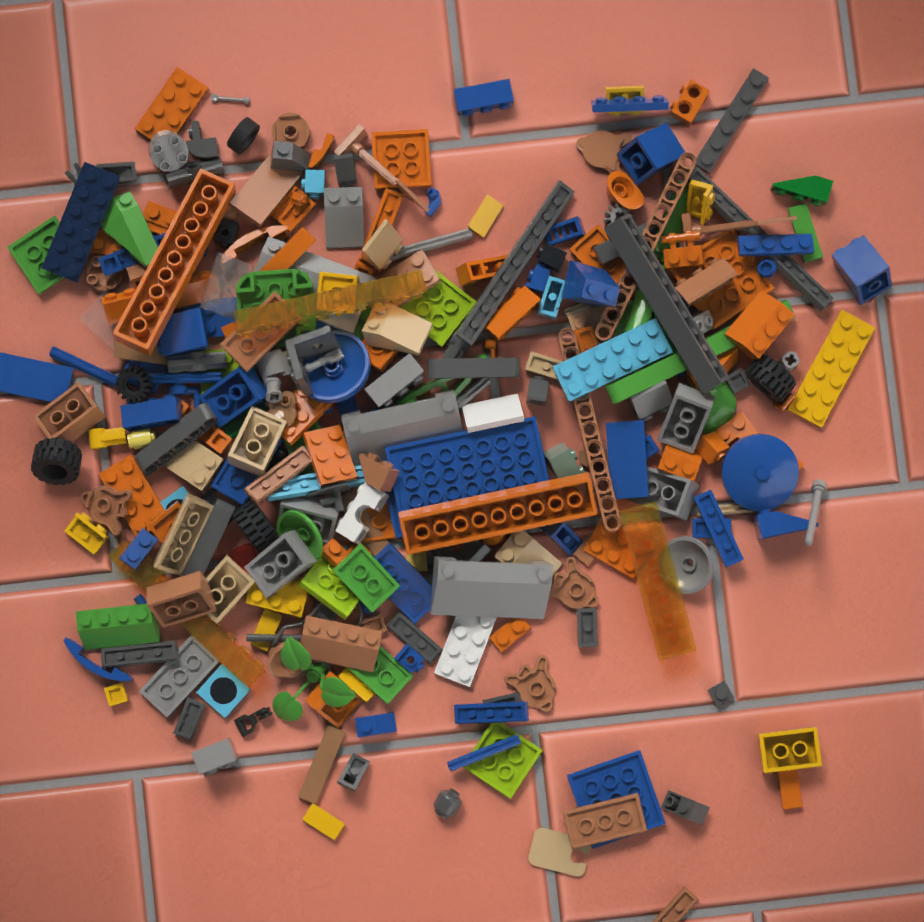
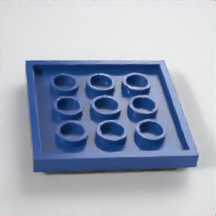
[567,750,666,849]

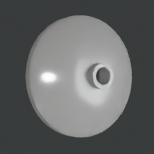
[659,536,714,594]

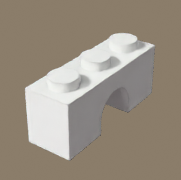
[335,482,389,545]

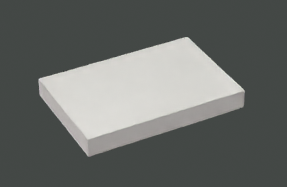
[462,394,525,433]

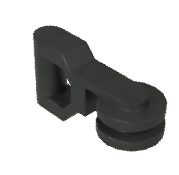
[425,550,435,586]
[234,707,273,737]

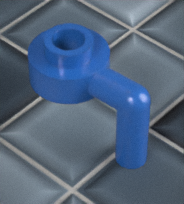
[168,383,201,409]

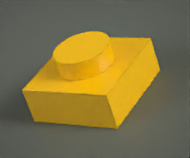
[104,682,129,707]

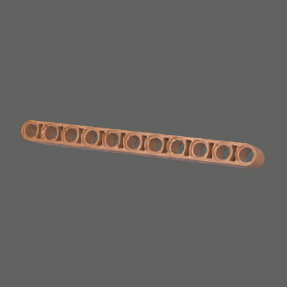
[595,152,696,343]
[558,328,621,533]

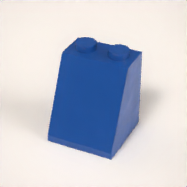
[616,123,685,186]
[832,235,892,305]
[562,261,620,307]
[157,307,210,358]

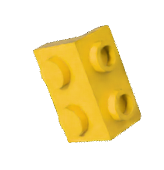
[605,86,645,116]
[686,180,715,226]
[64,512,109,555]

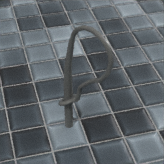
[246,602,363,646]

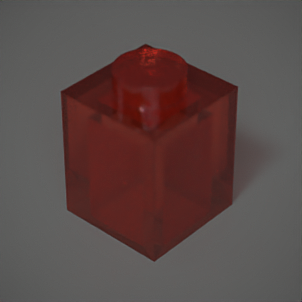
[228,542,257,567]

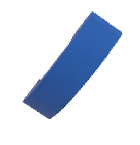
[98,233,166,276]
[64,637,133,681]

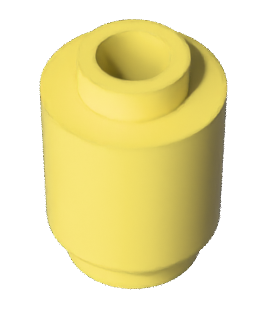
[127,428,156,450]

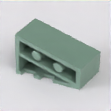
[543,442,594,493]

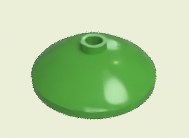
[686,382,736,433]
[277,510,323,560]

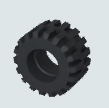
[745,354,796,402]
[31,437,82,485]
[232,500,279,552]

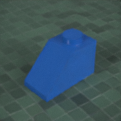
[539,522,583,556]
[355,712,397,737]

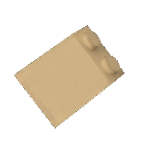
[361,219,403,272]
[362,302,433,355]
[227,406,287,477]
[163,441,225,492]
[494,530,563,576]
[206,555,256,624]

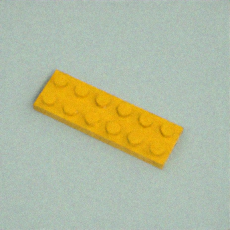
[787,310,875,428]

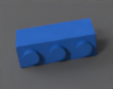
[454,79,514,117]
[120,394,183,432]

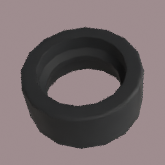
[227,117,260,154]

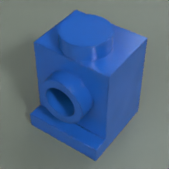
[525,263,550,295]
[394,644,425,674]

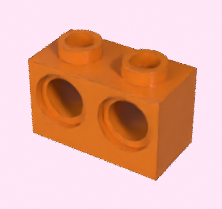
[670,79,710,127]

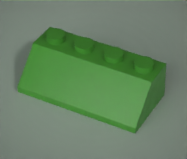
[76,604,160,650]

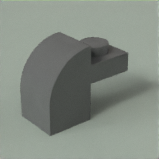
[186,121,219,161]

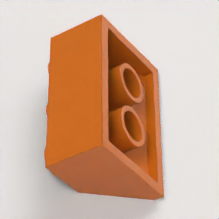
[484,286,541,343]
[724,290,795,359]

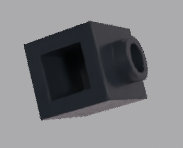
[214,219,239,249]
[536,243,567,273]

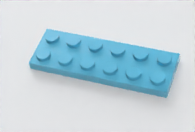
[552,318,673,402]

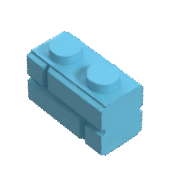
[537,276,565,320]

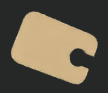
[528,827,591,876]

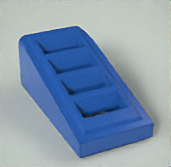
[545,216,586,246]

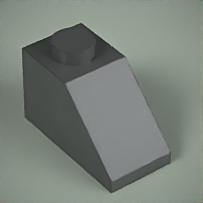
[270,141,309,172]
[333,153,357,187]
[526,376,549,406]

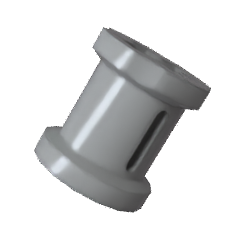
[780,351,799,371]
[264,377,283,403]

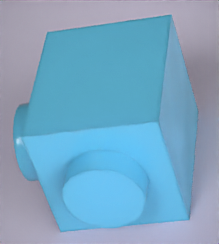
[301,170,326,199]

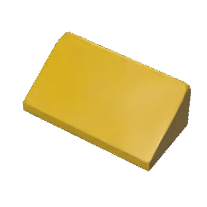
[468,194,503,238]
[338,668,374,702]

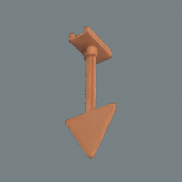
[333,124,430,212]
[681,213,797,246]

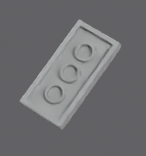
[139,635,220,718]

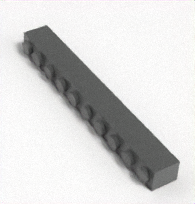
[604,214,730,394]

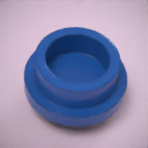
[757,259,776,278]

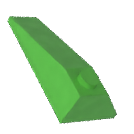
[101,192,158,268]

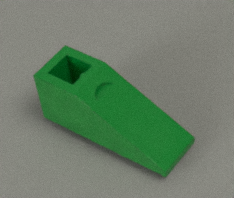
[770,175,833,207]

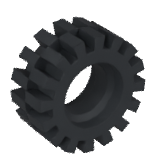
[115,366,153,403]

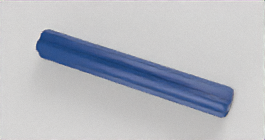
[49,346,118,387]
[148,372,223,384]
[447,735,521,771]

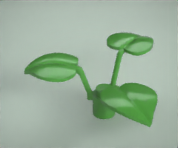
[273,636,356,721]

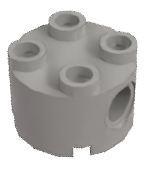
[148,130,189,172]
[257,347,293,381]

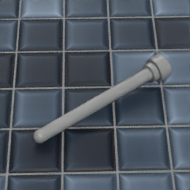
[805,479,827,546]

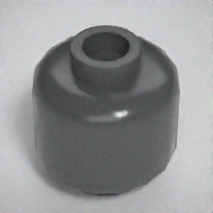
[433,789,462,819]

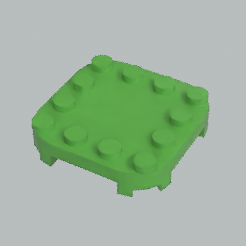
[236,269,316,348]

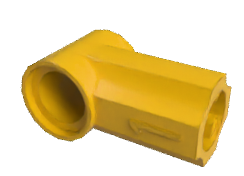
[88,427,128,450]

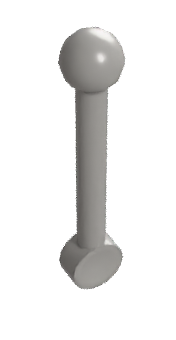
[211,94,250,104]

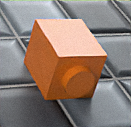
[695,431,730,465]

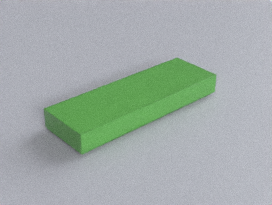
[787,203,823,263]

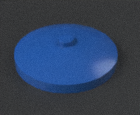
[304,330,371,403]
[721,434,799,511]

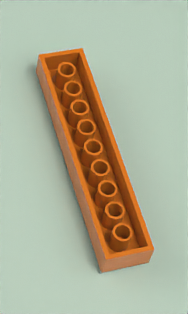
[113,168,236,356]
[398,472,598,555]

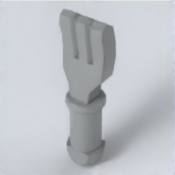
[304,347,344,372]

